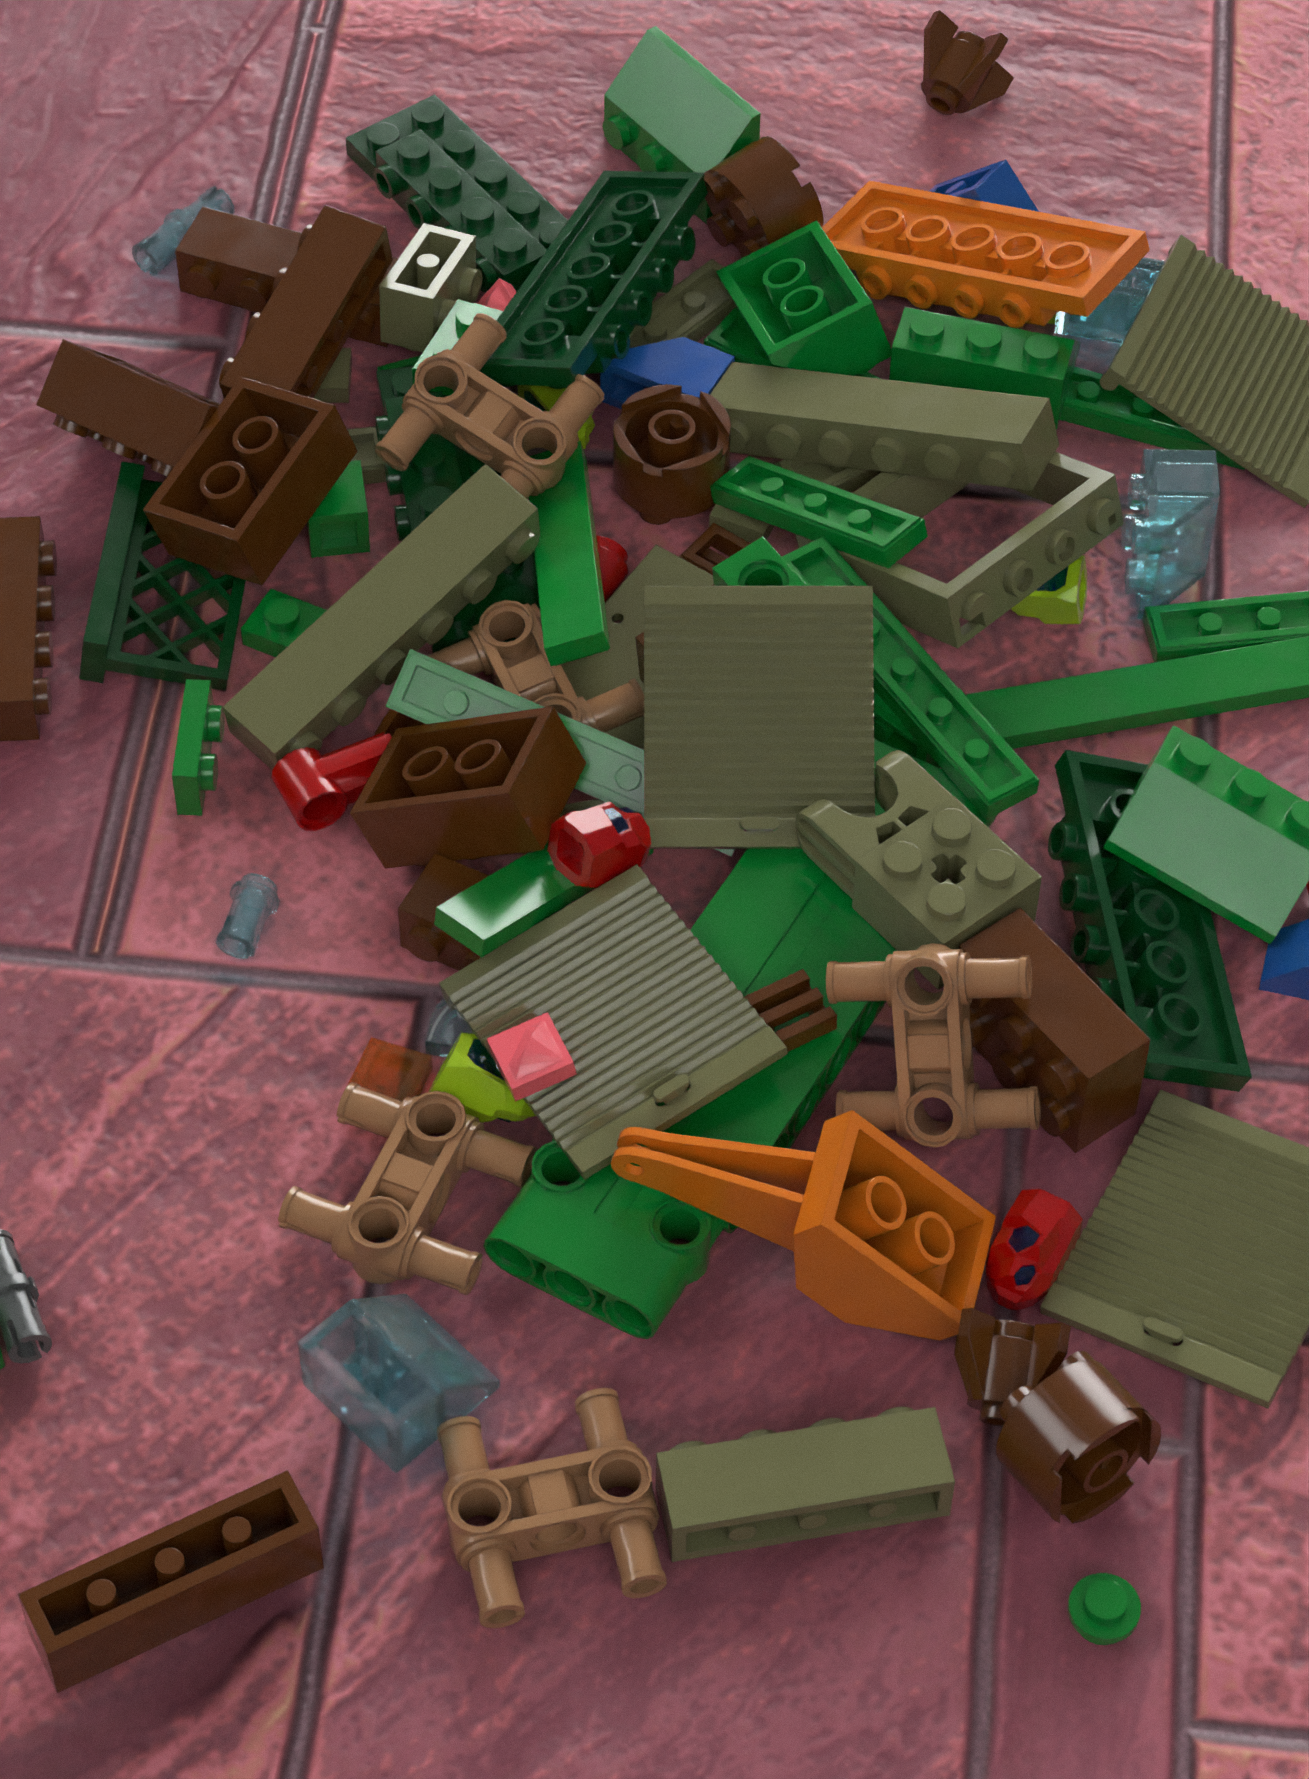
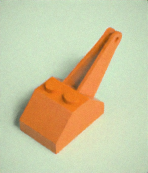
[611,1110,996,1341]

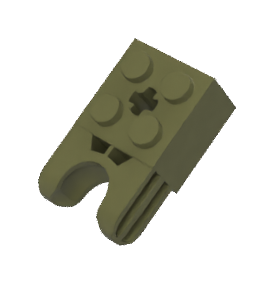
[796,750,1042,990]

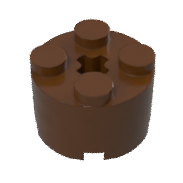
[704,136,824,258]
[613,384,731,525]
[996,1351,1161,1524]

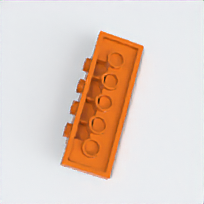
[822,180,1150,328]

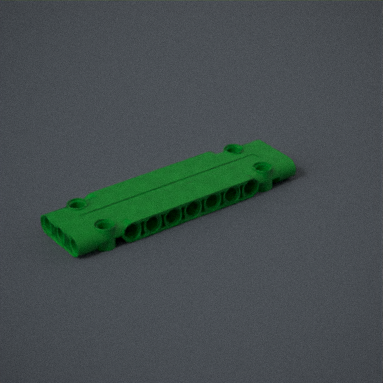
[483,739,998,1339]

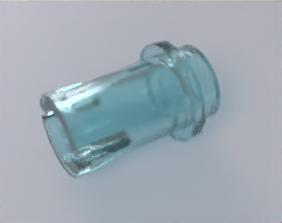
[216,873,280,959]

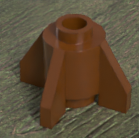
[921,10,1014,115]
[954,1308,1071,1427]

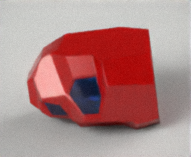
[547,802,651,888]
[986,1189,1083,1311]

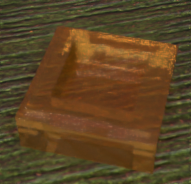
[347,1037,433,1101]

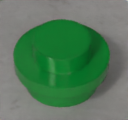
[1068,1573,1141,1645]

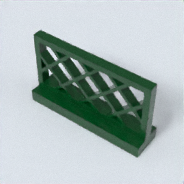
[79,461,246,691]

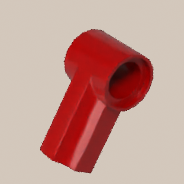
[271,732,392,831]

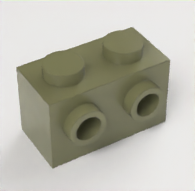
[379,223,482,352]

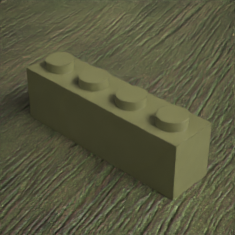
[656,1407,955,1562]

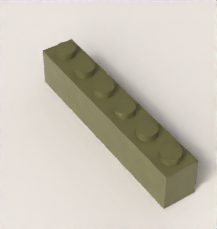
[710,362,1059,491]
[223,464,540,770]

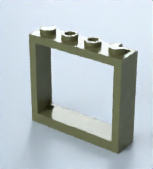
[795,452,1124,649]

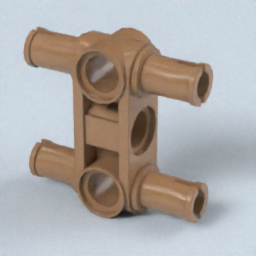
[375,313,605,499]
[427,600,644,733]
[826,943,1041,1148]
[278,1082,537,1295]
[437,1388,667,1628]

